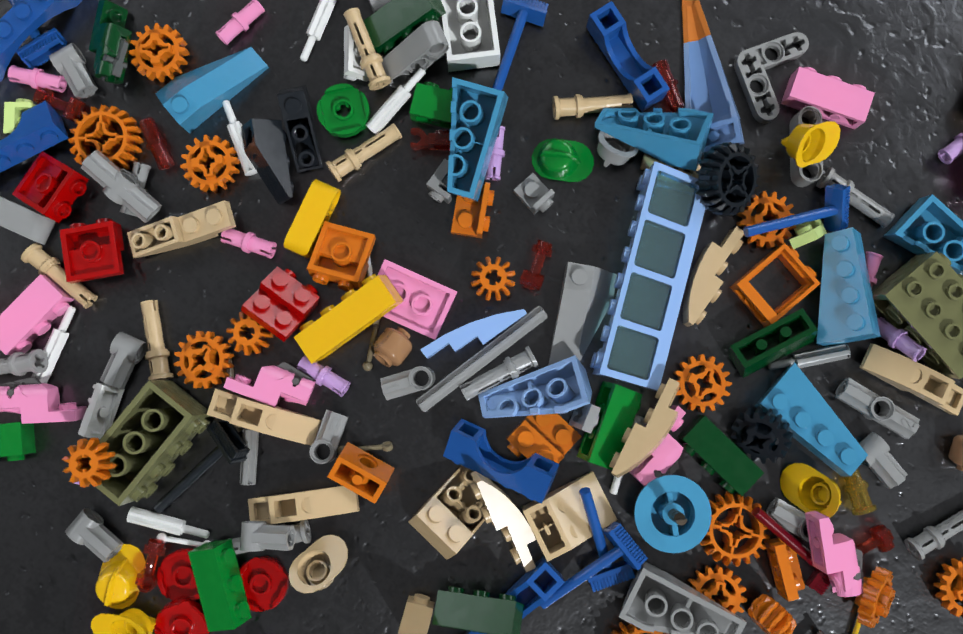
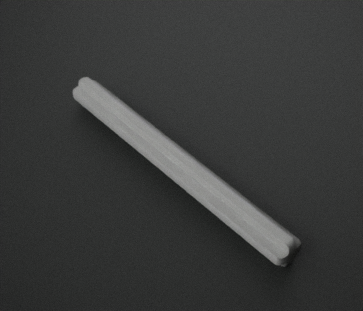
[416,306,548,412]

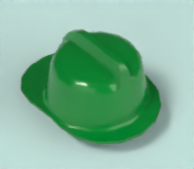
[532,138,594,182]

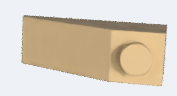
[398,594,435,634]

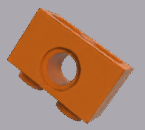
[327,442,395,504]

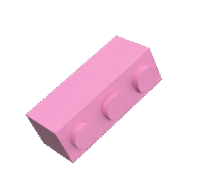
[781,67,875,129]
[0,274,74,355]

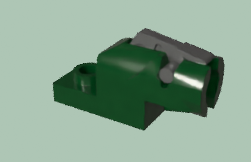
[89,0,132,84]

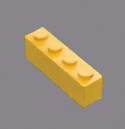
[294,274,404,364]

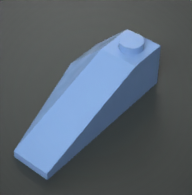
[478,355,592,418]

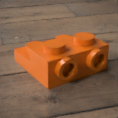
[307,221,376,292]
[506,414,582,464]

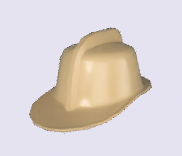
[289,535,348,594]

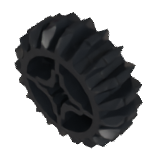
[695,142,760,216]

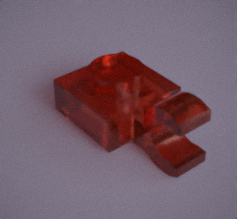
[410,128,450,151]

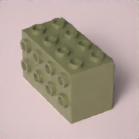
[872,251,963,379]
[88,380,210,506]

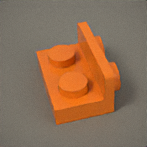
[451,182,495,238]
[764,537,805,602]

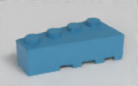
[447,77,508,201]
[883,194,963,275]
[816,227,881,347]
[755,362,868,477]

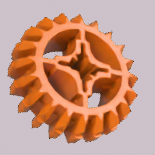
[67,104,144,170]
[699,492,771,567]

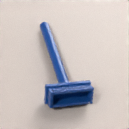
[8,0,68,70]
[492,0,549,91]
[743,183,850,237]
[579,487,635,592]
[540,522,648,609]

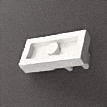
[344,25,369,82]
[78,383,125,439]

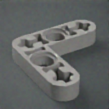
[734,32,809,124]

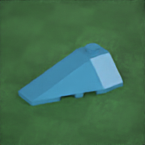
[155,47,269,133]
[595,108,714,171]

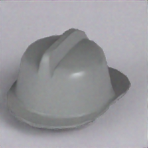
[597,131,638,167]

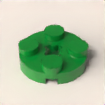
[317,83,370,138]

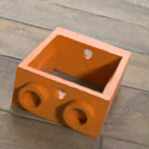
[730,243,821,327]

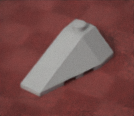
[548,262,617,366]
[619,561,747,634]

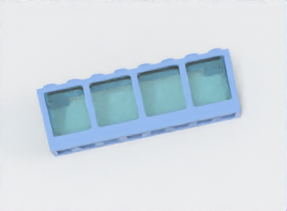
[590,161,705,391]

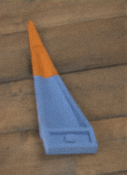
[682,0,745,155]

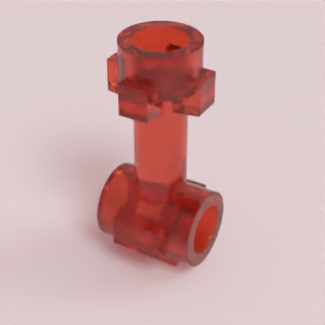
[33,88,86,122]
[519,240,553,291]
[855,525,894,562]
[135,538,166,593]

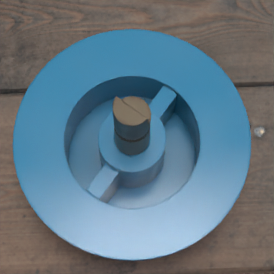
[634,475,712,553]

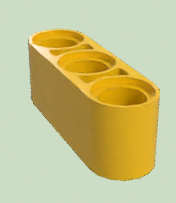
[283,179,341,259]

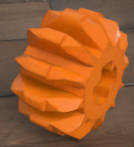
[471,257,515,301]
[226,312,274,356]
[62,437,117,488]
[747,594,797,634]

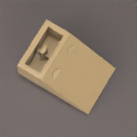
[408,465,490,560]
[521,471,617,562]

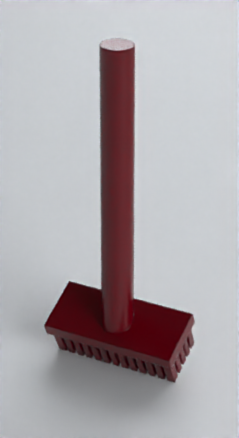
[751,507,831,595]

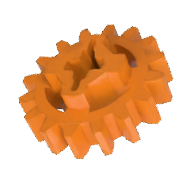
[129,23,190,82]
[180,134,240,193]
[736,191,797,249]
[174,331,234,389]
[673,354,732,413]
[934,557,963,617]
[688,564,747,614]
[855,566,896,628]

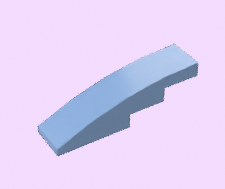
[420,309,527,359]

